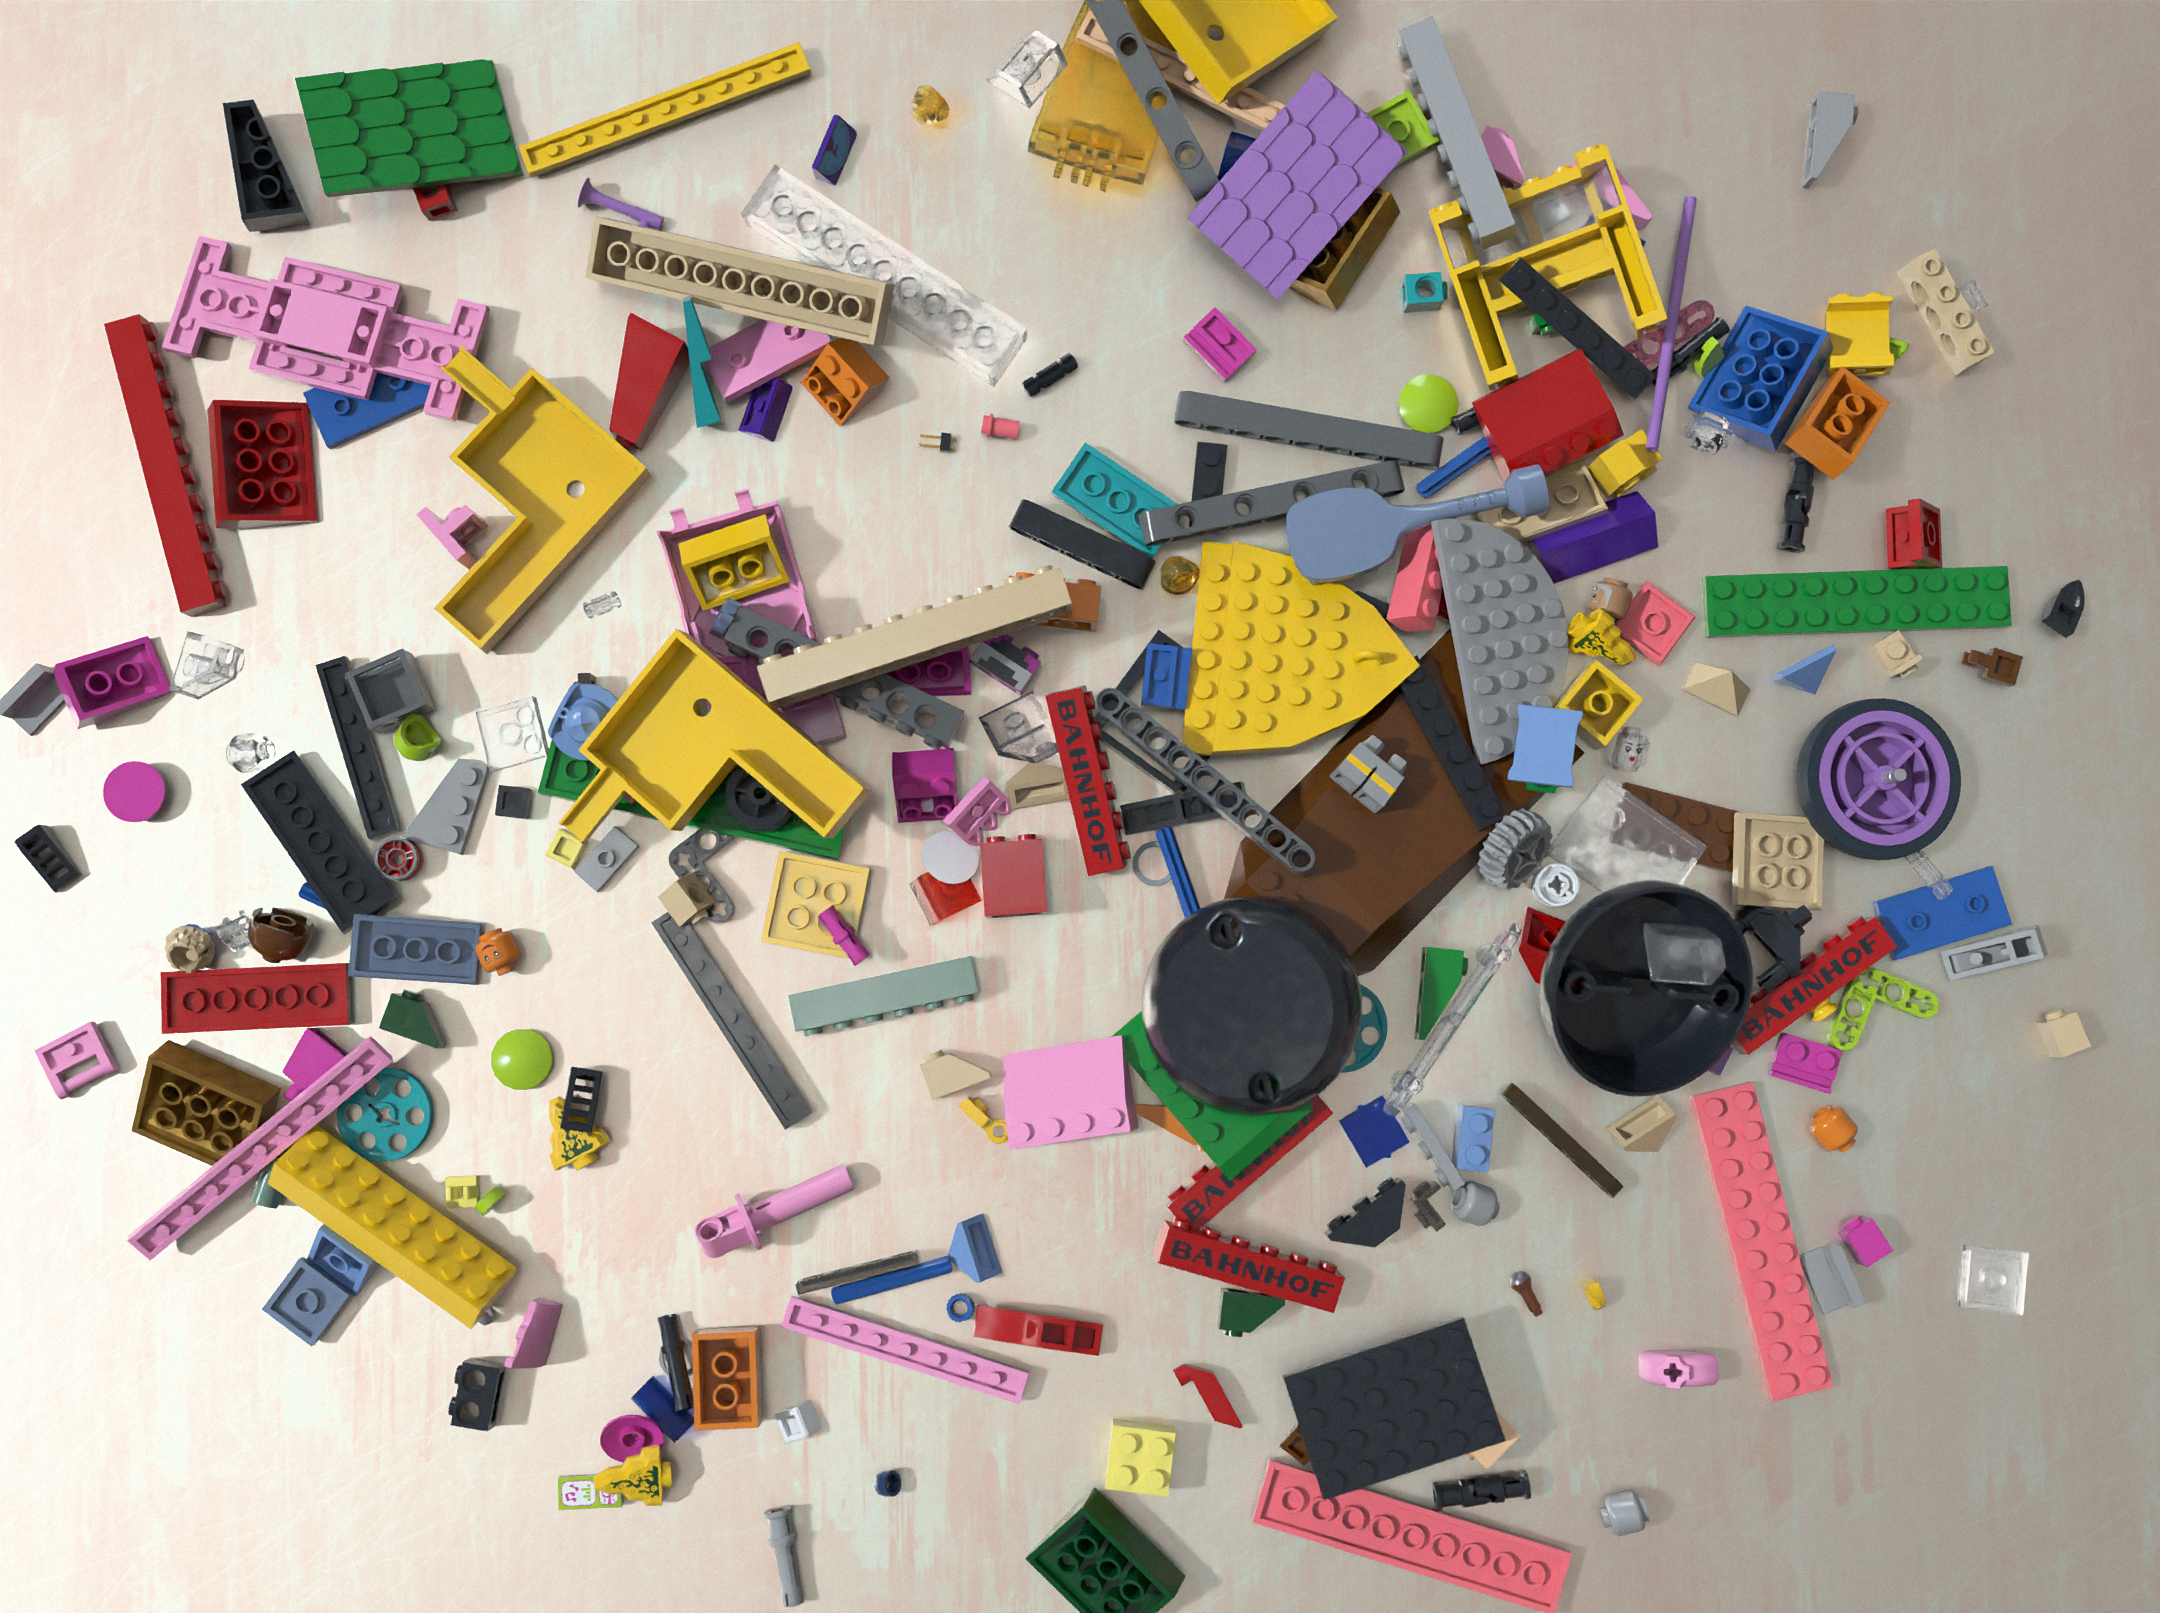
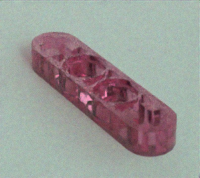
[1624,300,1715,366]

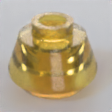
[911,85,949,125]
[1160,556,1200,595]

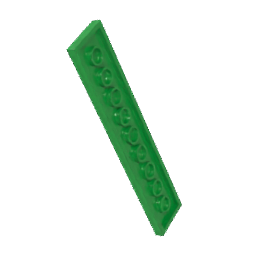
[1702,566,2012,638]
[538,740,848,860]

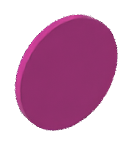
[103,761,166,823]

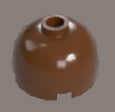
[248,907,314,963]

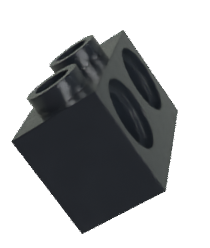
[448,1357,506,1432]

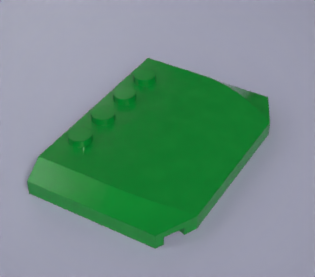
[1111,1011,1313,1182]

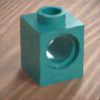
[1401,272,1448,313]

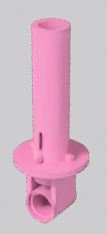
[695,1164,854,1258]

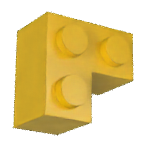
[1588,429,1663,498]

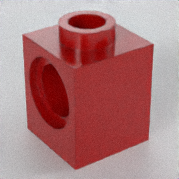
[413,184,458,221]

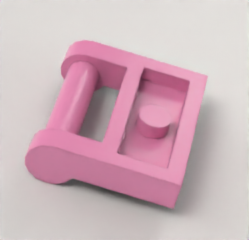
[34,1021,119,1100]

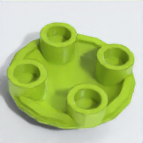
[1398,374,1459,433]
[491,1029,554,1090]

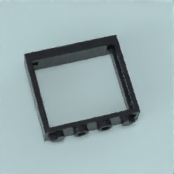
[1094,630,1211,794]

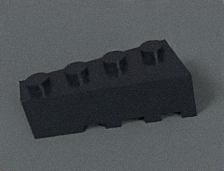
[223,99,310,232]

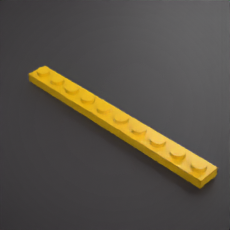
[519,42,811,178]

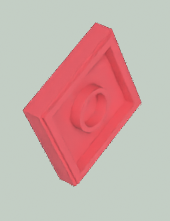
[1614,581,1696,666]

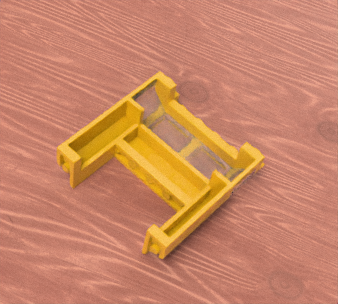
[1429,143,1668,390]

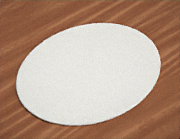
[922,830,979,884]

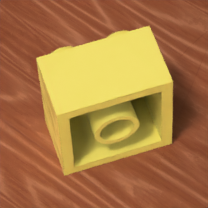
[1105,1419,1176,1497]

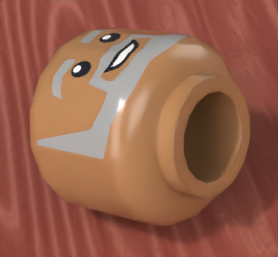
[1588,577,1633,620]

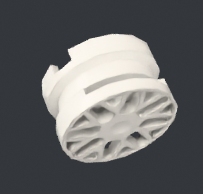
[1531,864,1579,907]

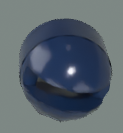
[874,1470,901,1497]

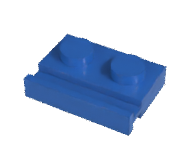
[1141,643,1192,710]

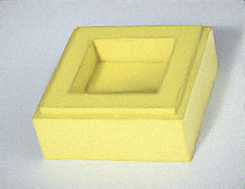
[545,828,588,870]

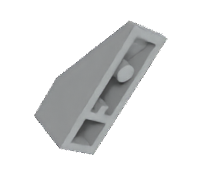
[1802,91,1858,189]
[1940,925,2048,981]

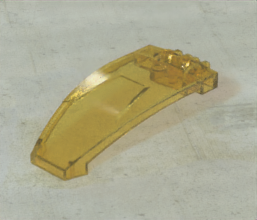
[1028,0,1177,192]

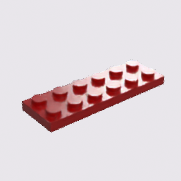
[160,963,351,1034]

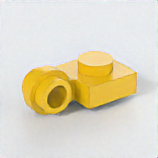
[958,1097,1008,1144]

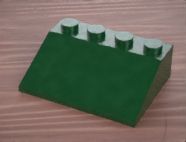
[1025,1487,1185,1613]

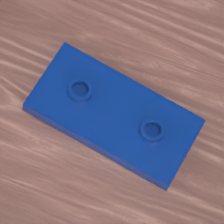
[303,373,430,449]
[1873,866,2012,960]

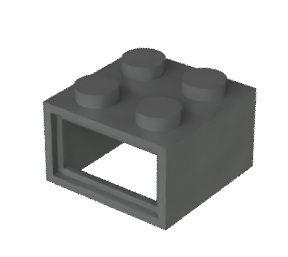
[345,648,436,734]

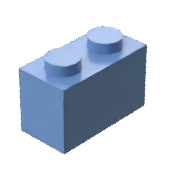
[1452,1105,1495,1172]

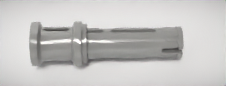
[764,1505,804,1607]

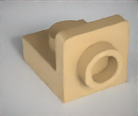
[1869,630,1924,678]

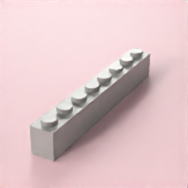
[1397,16,1518,250]

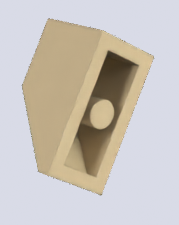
[920,1050,992,1100]

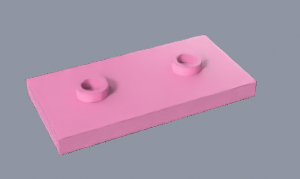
[704,319,831,403]

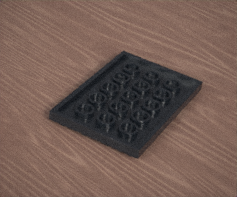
[1282,1316,1506,1500]

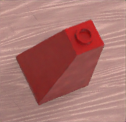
[609,313,690,451]

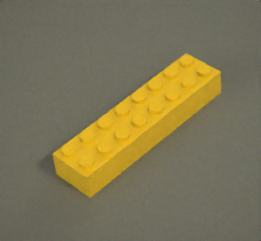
[267,1124,517,1329]

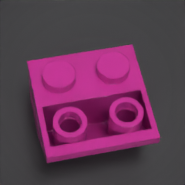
[892,748,958,823]

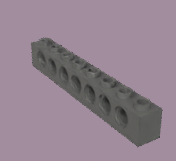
[724,606,964,750]

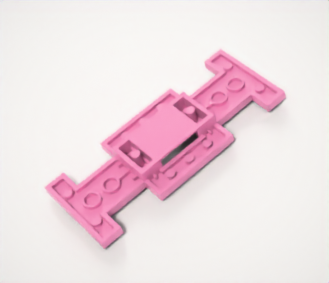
[162,236,490,422]

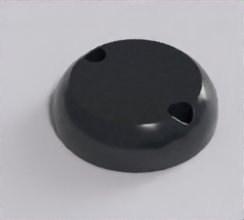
[1540,880,1753,1096]
[1142,896,1362,1116]

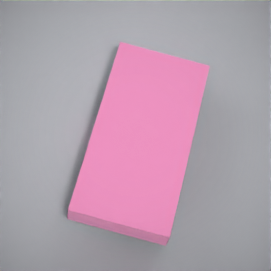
[656,489,847,771]

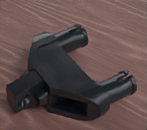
[1734,904,1812,994]

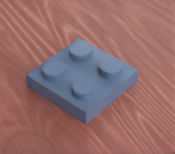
[261,1257,353,1347]

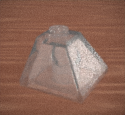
[979,691,1058,764]

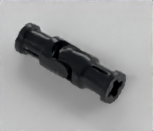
[1777,457,1817,553]
[1432,1470,1531,1511]

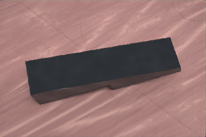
[1120,781,1247,835]

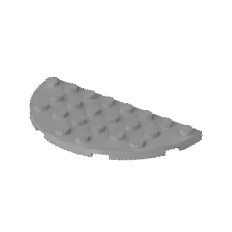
[1431,518,1569,764]

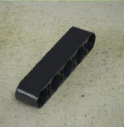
[1009,499,1156,590]

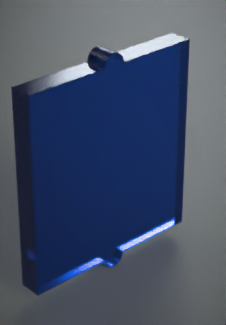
[1338,1095,1410,1168]

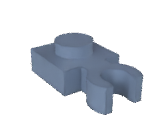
[709,598,740,638]

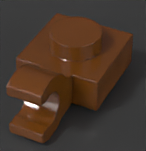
[1961,647,2023,687]

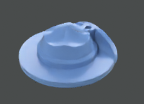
[548,683,618,760]

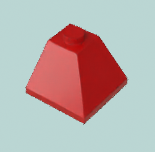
[1518,907,1566,984]

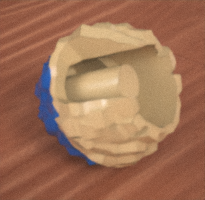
[164,924,216,974]

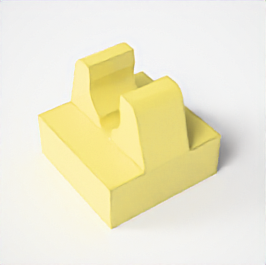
[445,1175,480,1209]

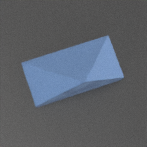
[1771,645,1837,695]
[948,1213,1002,1283]

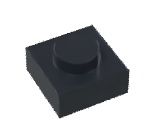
[495,785,532,820]

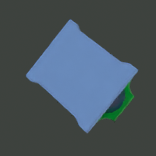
[1508,704,1583,793]

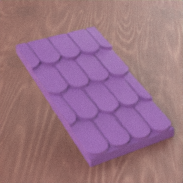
[1187,70,1408,300]

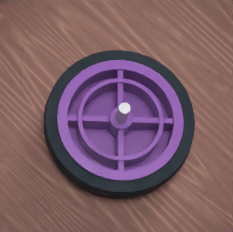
[1796,698,1961,860]

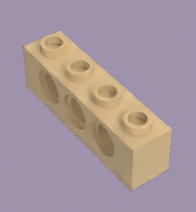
[1896,248,1995,376]

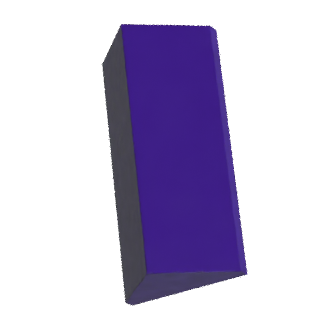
[1527,491,1658,584]

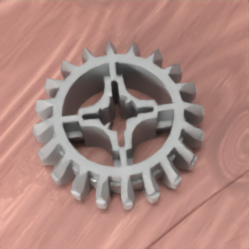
[1478,808,1553,890]

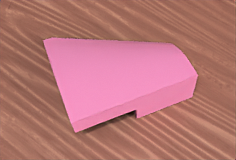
[504,1298,563,1369]

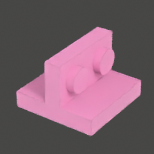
[416,505,488,570]

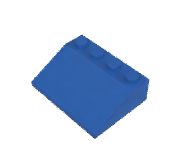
[1688,305,1834,452]

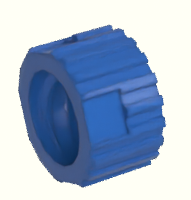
[946,1293,975,1323]

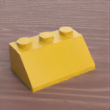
[678,514,790,611]

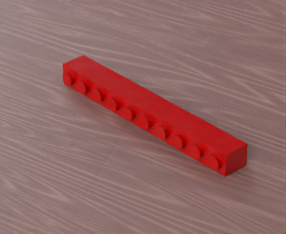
[104,314,227,617]

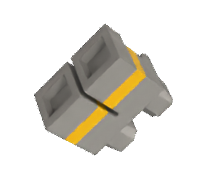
[1329,735,1407,813]

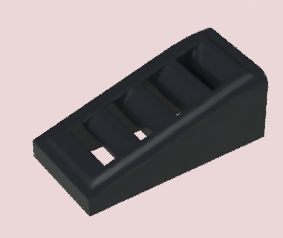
[14,824,82,893]
[560,1067,603,1134]

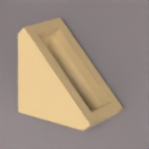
[1682,662,1751,717]
[1007,758,1070,809]
[1607,1095,1677,1152]

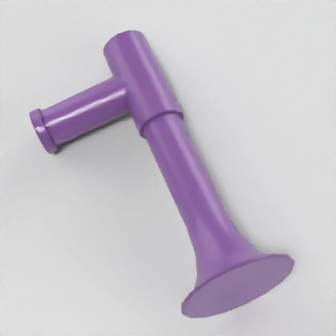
[577,178,664,230]

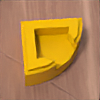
[1581,1278,1607,1311]

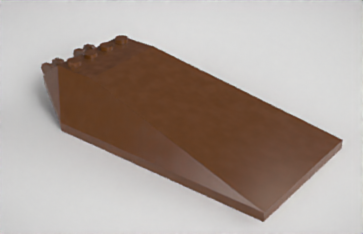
[1224,628,1585,976]

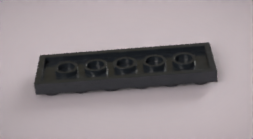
[240,750,398,935]

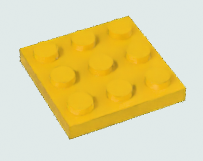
[761,851,871,959]

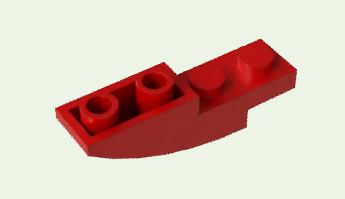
[973,1305,1103,1356]

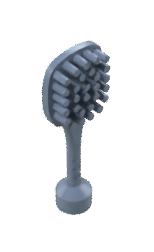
[1286,464,1549,585]

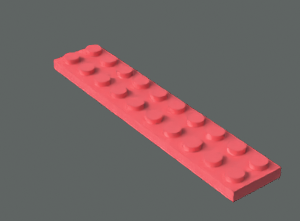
[1690,1081,1833,1402]
[1252,1459,1572,1613]

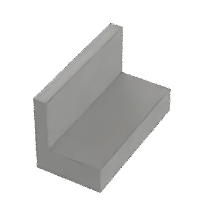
[0,663,65,736]
[1799,1242,1867,1315]

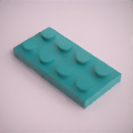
[1051,442,1183,559]

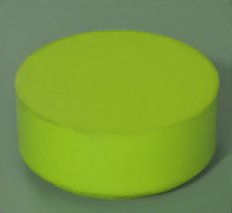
[475,1186,506,1216]

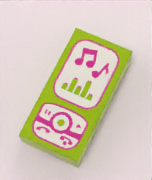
[558,1474,623,1510]

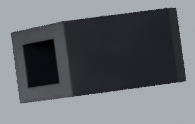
[1324,1177,1406,1248]

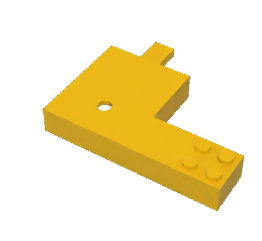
[1139,0,1338,105]
[434,346,651,654]
[558,629,872,843]

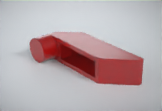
[1173,1364,1243,1428]

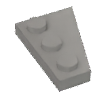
[402,758,491,855]

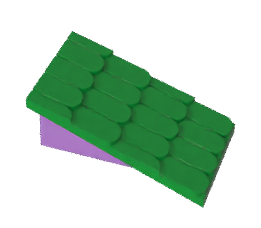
[295,59,524,197]

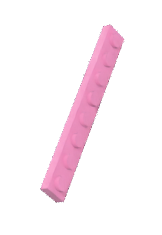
[781,1295,1029,1404]

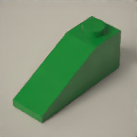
[1414,947,1468,1040]

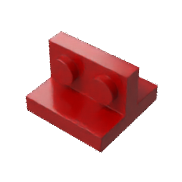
[1886,498,1942,570]

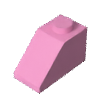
[1481,125,1524,190]

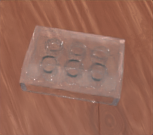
[1546,775,1707,893]

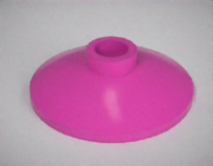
[600,1415,664,1462]

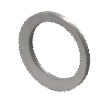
[1133,841,1171,886]

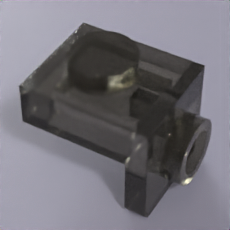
[1409,1180,1446,1232]

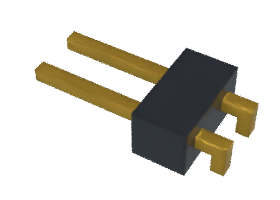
[919,433,957,453]

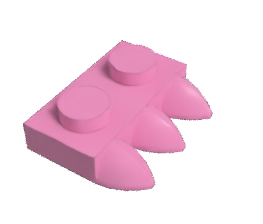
[943,776,1011,846]

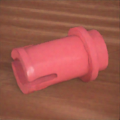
[981,413,1020,440]

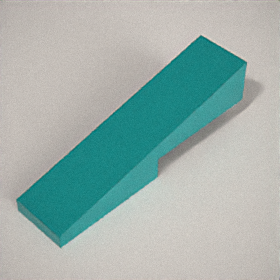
[683,296,720,428]

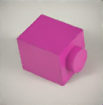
[1837,1215,1893,1267]

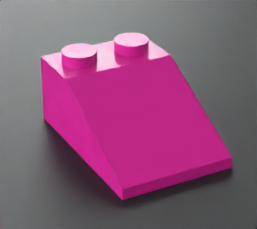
[53,636,172,730]

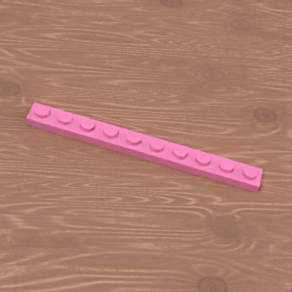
[127,1036,393,1261]

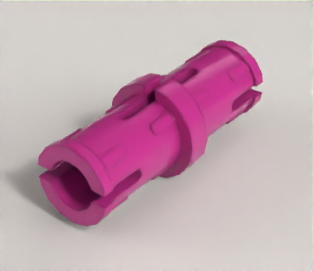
[817,905,870,966]

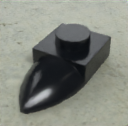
[2041,580,2085,638]

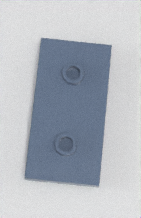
[348,914,482,985]

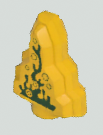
[1567,608,1636,665]
[549,1096,611,1171]
[594,1444,672,1506]

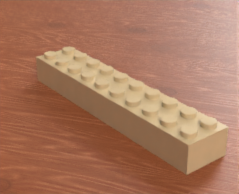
[585,217,895,345]
[757,565,1072,709]

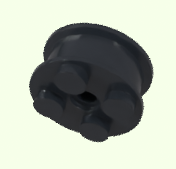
[725,766,794,832]

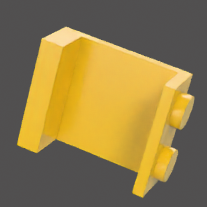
[1825,292,1894,377]

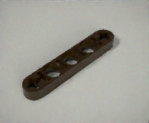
[1501,1083,1624,1198]

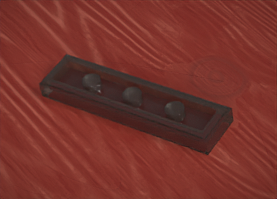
[795,1250,922,1295]

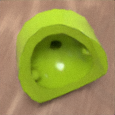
[393,714,441,761]

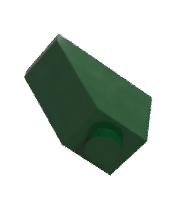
[379,989,447,1049]
[1217,1288,1285,1337]

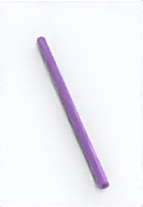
[1646,196,1697,452]

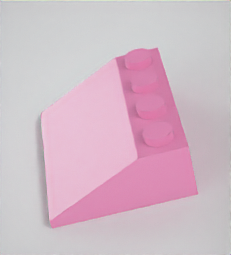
[1003,1035,1139,1150]

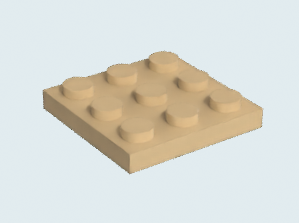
[1732,812,1824,911]

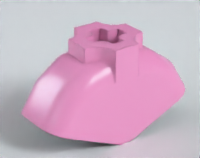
[1639,1350,1719,1389]

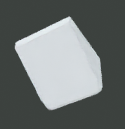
[775,1400,821,1444]

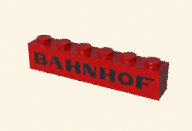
[1045,685,1131,876]
[1732,916,1897,1055]
[1166,1095,1333,1230]
[1152,1218,1345,1313]

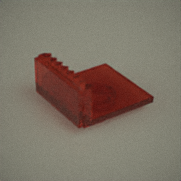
[909,872,982,926]

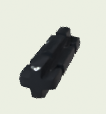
[1022,353,1078,397]

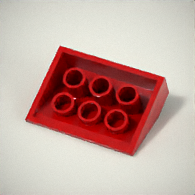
[1471,349,1624,484]
[207,400,317,529]

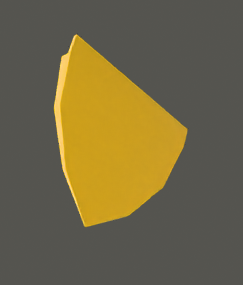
[1182,541,1420,756]

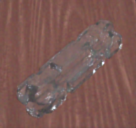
[1905,850,1954,900]

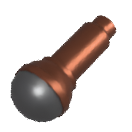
[1510,1271,1543,1317]

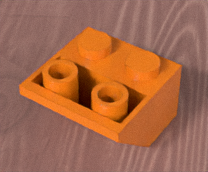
[800,337,890,426]

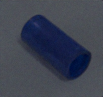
[630,1376,694,1443]

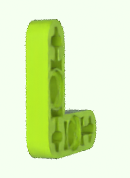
[1827,967,1939,1051]

